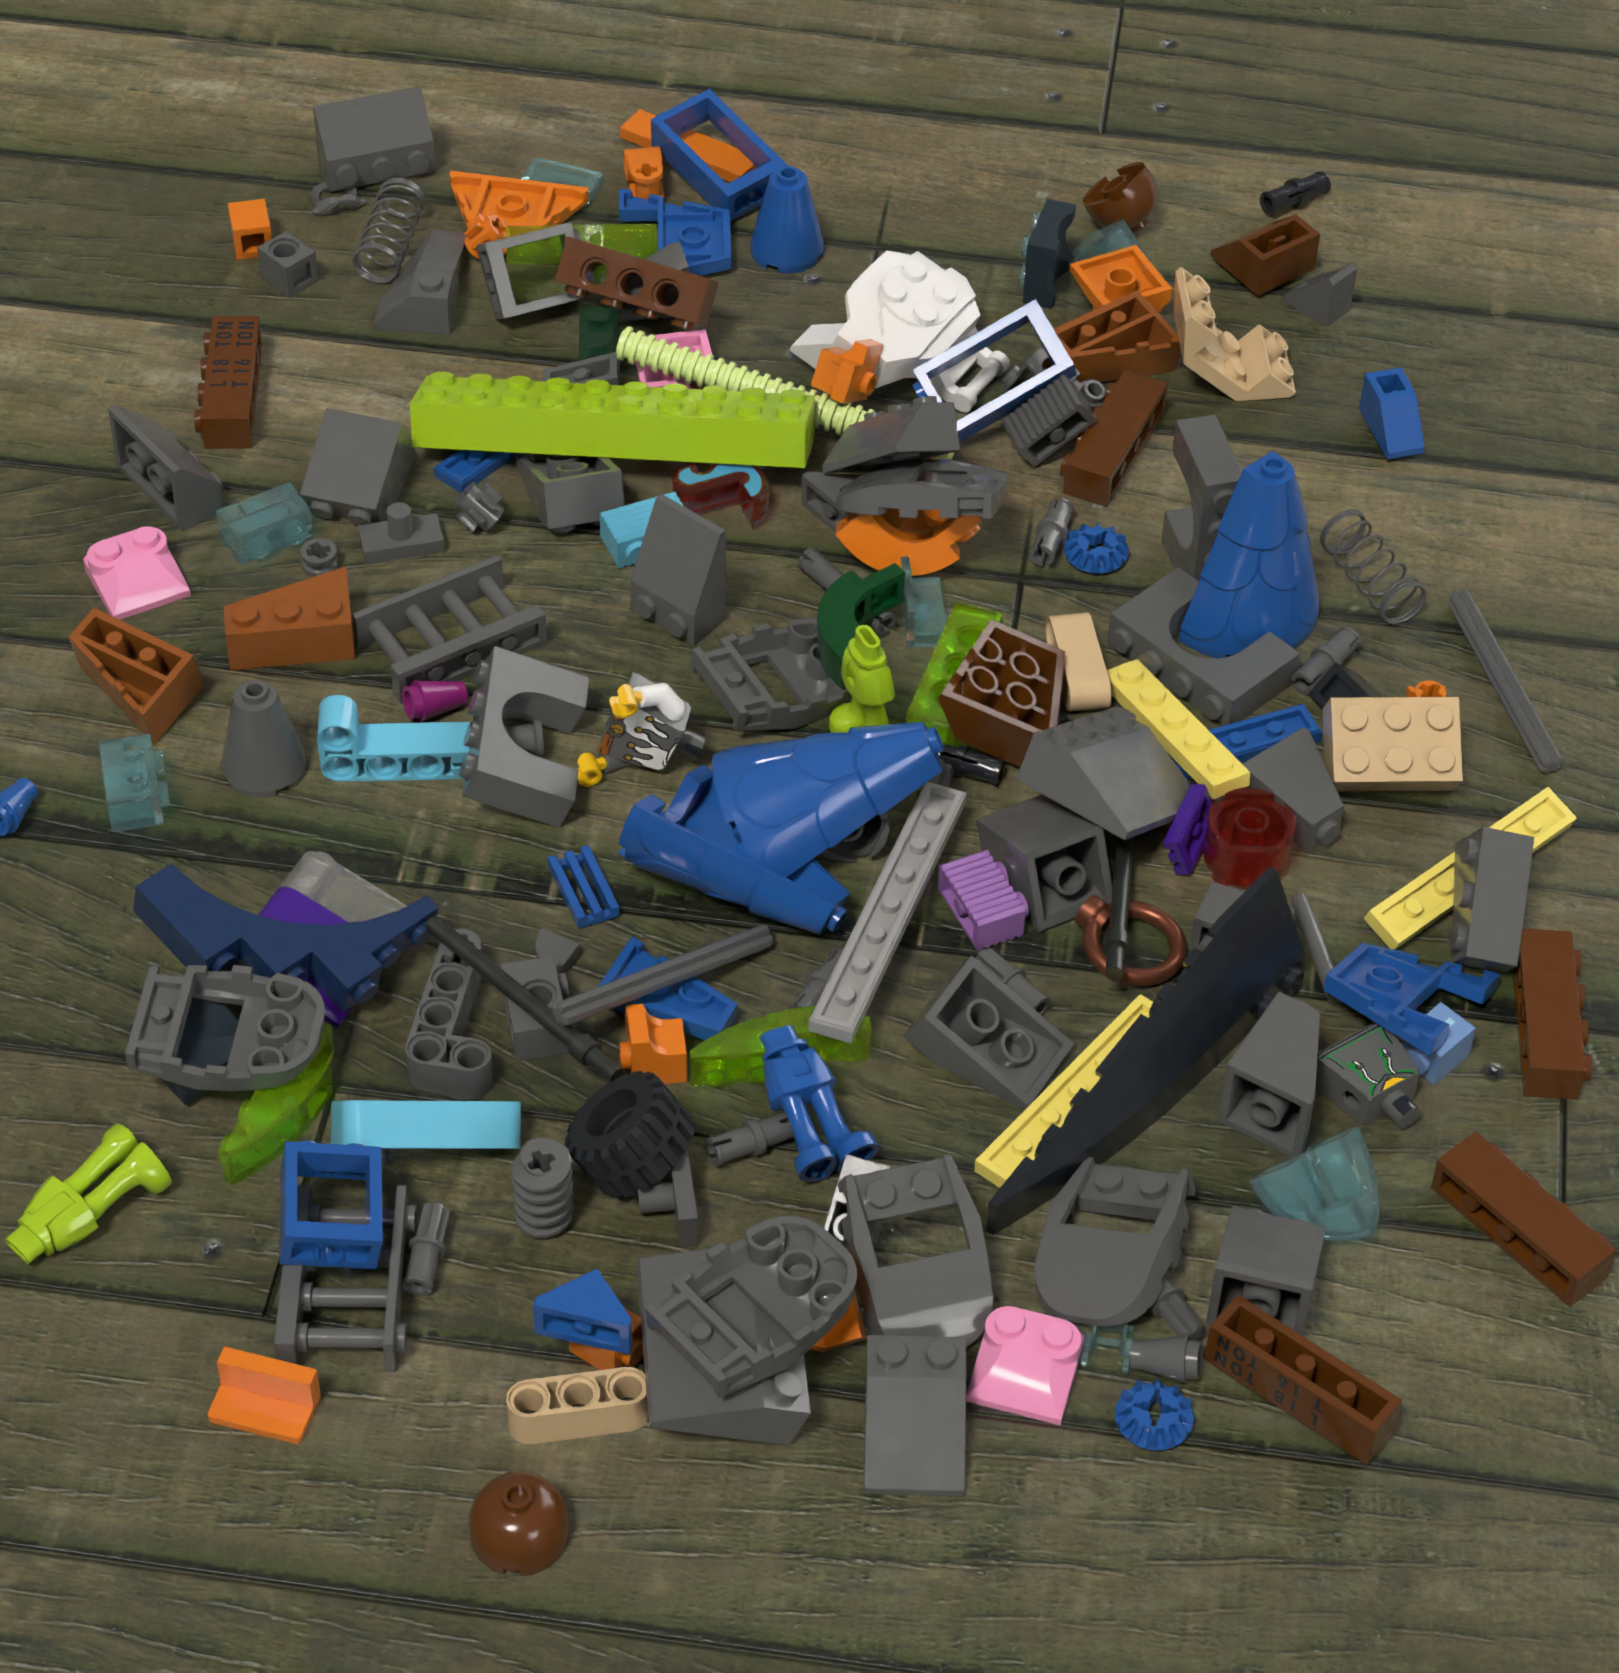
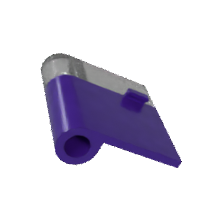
[231,851,407,1029]

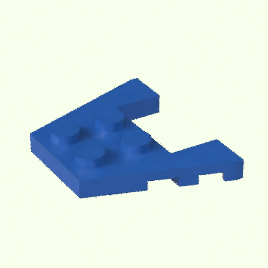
[619,189,731,276]
[1323,942,1501,1055]

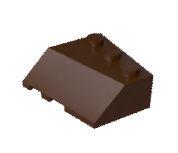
[937,619,1065,767]

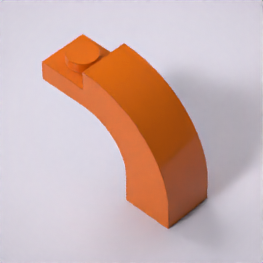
[835,513,982,576]

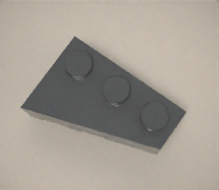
[1449,827,1534,973]

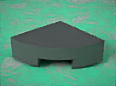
[535,927,580,974]

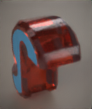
[672,463,769,528]

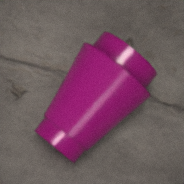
[402,680,468,722]

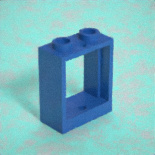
[279,1141,383,1269]

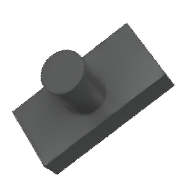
[357,502,445,564]
[637,1150,698,1248]

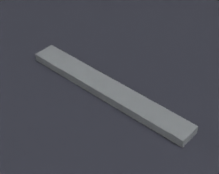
[808,782,967,1044]

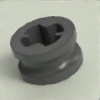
[300,538,338,577]

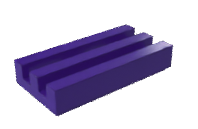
[1163,784,1218,875]

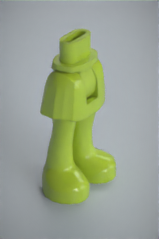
[829,625,895,733]
[5,1123,172,1264]

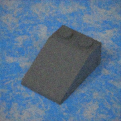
[514,453,625,532]
[631,494,726,646]
[903,955,1075,1109]
[864,1335,966,1496]

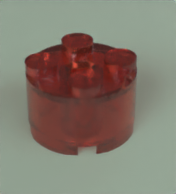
[1203,788,1296,887]

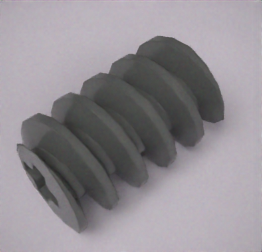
[511,1137,574,1238]

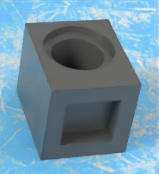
[257,231,318,298]

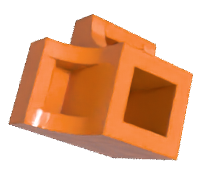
[810,339,884,404]
[619,1004,687,1084]

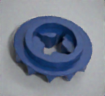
[1064,522,1129,574]
[1115,1377,1195,1451]

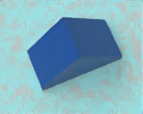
[533,1269,632,1354]

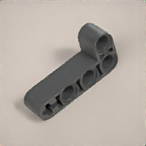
[405,929,493,1099]

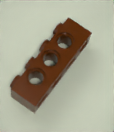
[554,236,719,331]

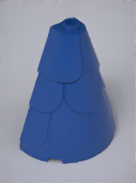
[1179,451,1320,659]
[712,722,944,878]
[618,765,851,935]

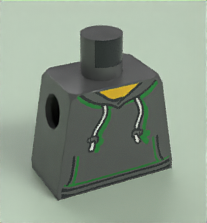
[1315,1023,1421,1128]

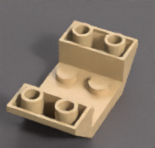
[1174,267,1296,401]

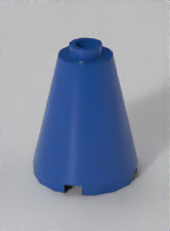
[750,166,824,274]

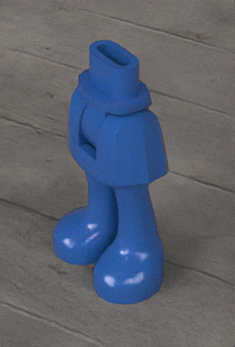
[760,1025,879,1182]

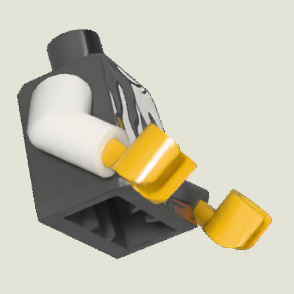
[577,672,706,787]

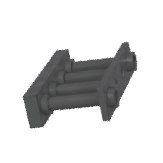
[352,555,547,704]
[274,1185,417,1372]

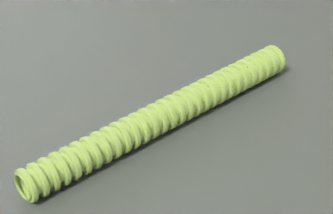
[616,326,954,460]

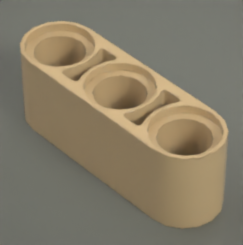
[1045,612,1111,712]
[506,1367,649,1444]

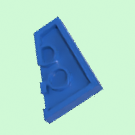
[598,936,738,1045]

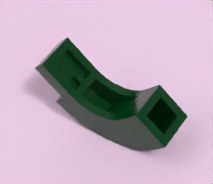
[817,563,905,690]

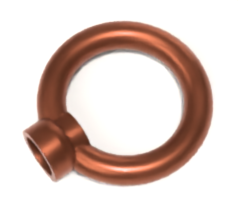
[1075,894,1187,986]

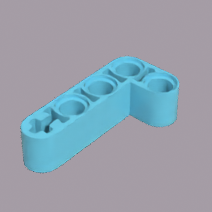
[317,695,470,782]
[331,1100,521,1149]

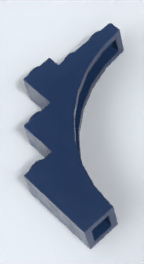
[133,864,439,1012]

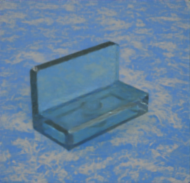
[900,556,948,648]

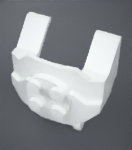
[790,250,1010,413]

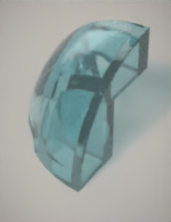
[1249,1126,1380,1241]

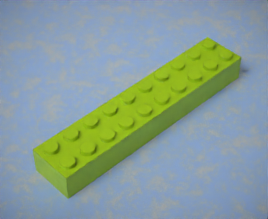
[410,372,815,468]

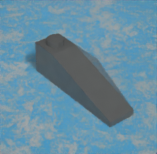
[374,230,467,334]

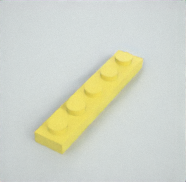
[1107,659,1250,799]

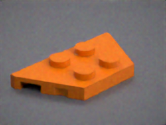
[449,171,589,241]

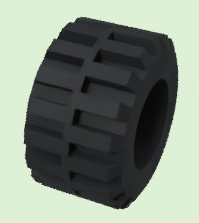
[565,1071,694,1198]

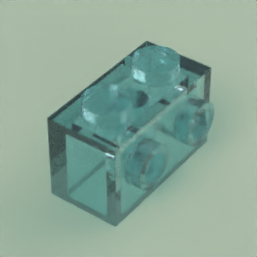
[99,734,170,832]

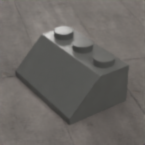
[313,86,436,192]
[822,396,960,473]
[108,405,223,532]

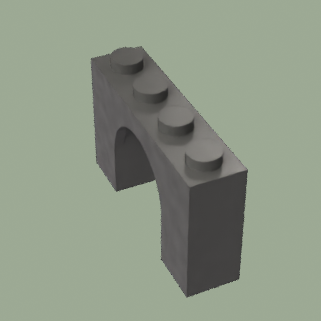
[1162,414,1242,581]
[1107,567,1300,726]
[459,646,589,828]

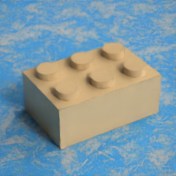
[1323,697,1463,792]

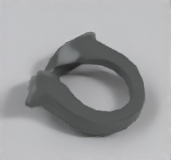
[310,181,368,216]

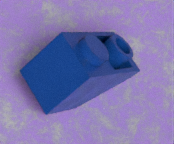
[1359,367,1425,459]

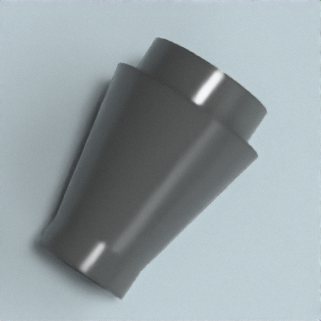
[1130,1335,1203,1384]

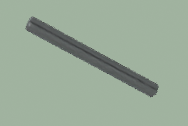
[1448,589,1563,774]
[551,924,774,1027]

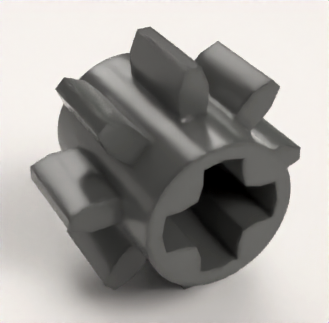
[454,482,504,532]

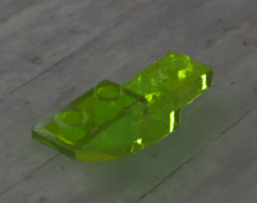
[506,224,657,264]
[690,1006,872,1086]
[218,1023,335,1185]

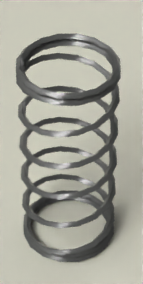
[352,178,425,283]
[1320,509,1427,624]

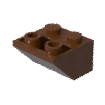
[1210,214,1320,296]

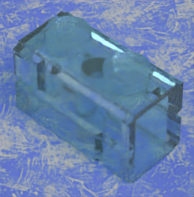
[216,482,313,565]

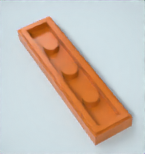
[620,109,757,182]

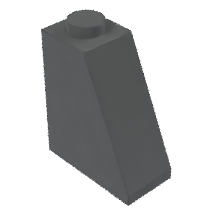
[1237,727,1344,854]

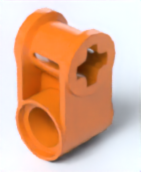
[623,146,665,202]

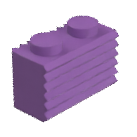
[937,850,1029,951]

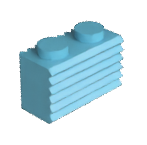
[599,491,683,569]

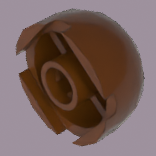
[1082,162,1158,232]
[469,1471,570,1576]

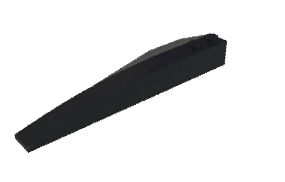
[986,867,1304,1235]

